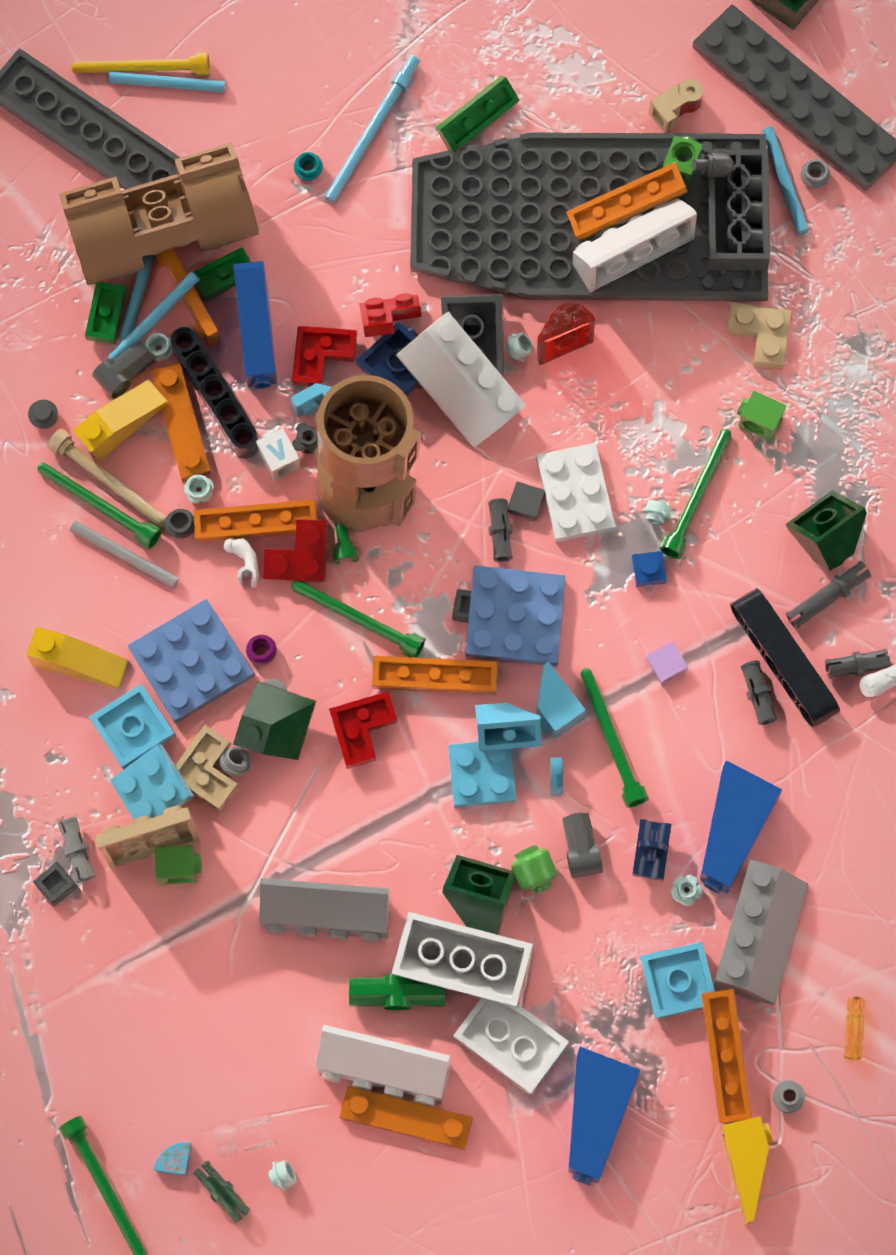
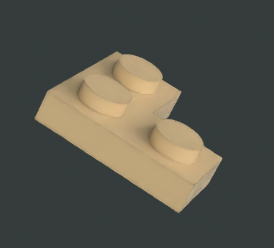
[727,302,791,370]
[175,725,238,811]

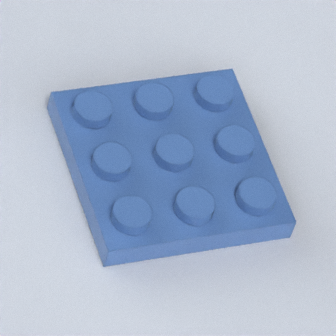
[465,565,566,667]
[127,598,255,724]

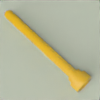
[71,52,210,76]

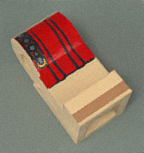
[648,79,704,133]

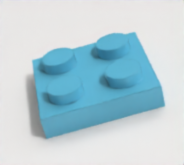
[89,683,176,770]
[448,742,516,808]
[110,744,194,819]
[640,942,715,1020]

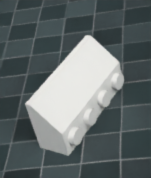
[573,198,697,293]
[396,312,526,448]
[392,911,533,1007]
[315,1024,451,1106]

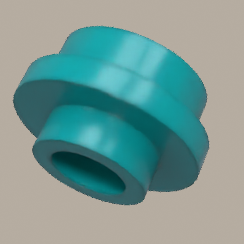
[294,152,323,181]

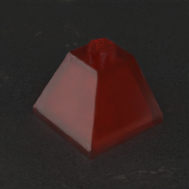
[537,301,595,366]

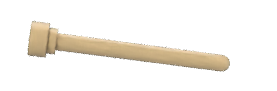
[47,429,166,527]

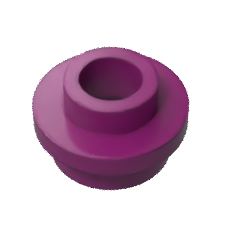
[246,634,277,665]

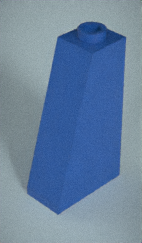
[233,261,277,389]
[700,760,782,894]
[568,1046,641,1186]

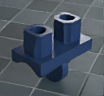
[632,819,672,881]

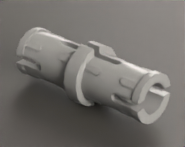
[57,817,96,883]

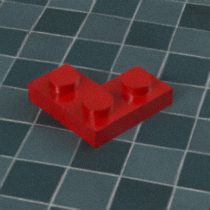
[359,293,422,337]
[292,326,358,387]
[263,519,328,582]
[329,691,398,769]

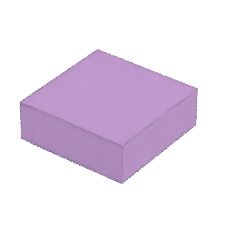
[645,641,688,684]

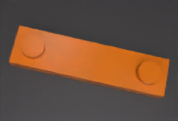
[566,162,688,241]
[154,248,221,348]
[151,362,211,482]
[194,499,317,543]
[372,656,498,695]
[700,989,752,1123]
[339,1086,473,1150]

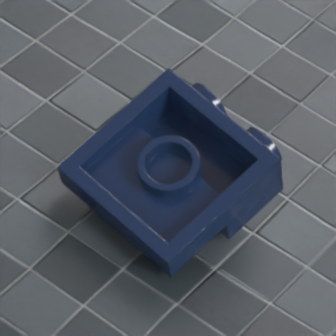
[356,321,422,396]

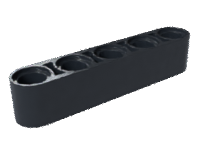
[170,327,258,459]
[730,588,840,728]

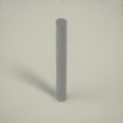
[70,520,179,589]

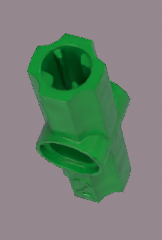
[349,974,446,1010]

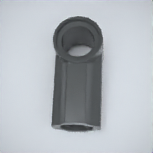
[92,341,155,399]
[562,812,603,879]

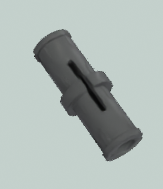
[488,498,513,562]
[825,649,891,679]
[740,660,778,725]

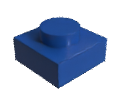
[631,551,667,587]

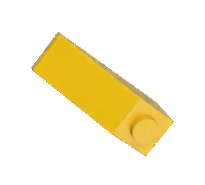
[72,380,168,461]
[26,626,129,690]
[720,1116,772,1225]

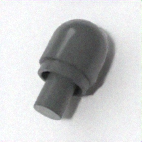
[692,153,734,178]

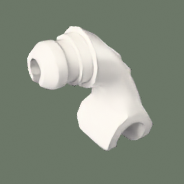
[224,537,259,587]
[859,664,896,697]

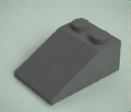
[441,294,504,378]

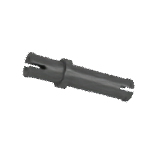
[785,561,871,629]

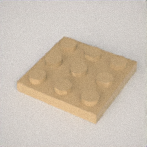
[95,806,201,869]

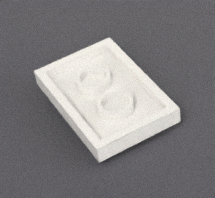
[536,443,615,543]
[453,998,569,1095]

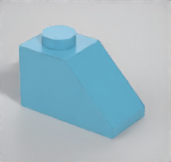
[537,662,586,739]
[475,703,542,751]

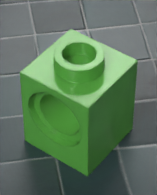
[663,136,703,188]
[737,391,787,441]
[155,845,202,885]

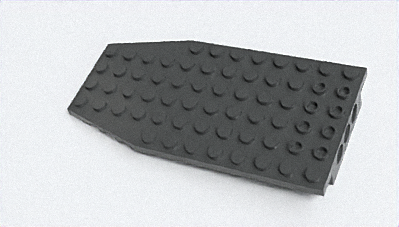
[410,132,770,301]

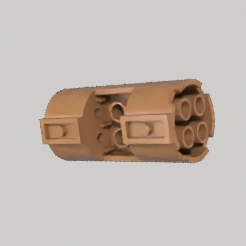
[59,142,259,286]
[314,375,421,532]

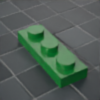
[435,75,520,152]

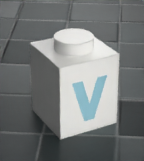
[256,428,301,482]

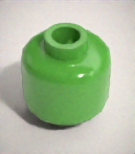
[511,844,557,894]

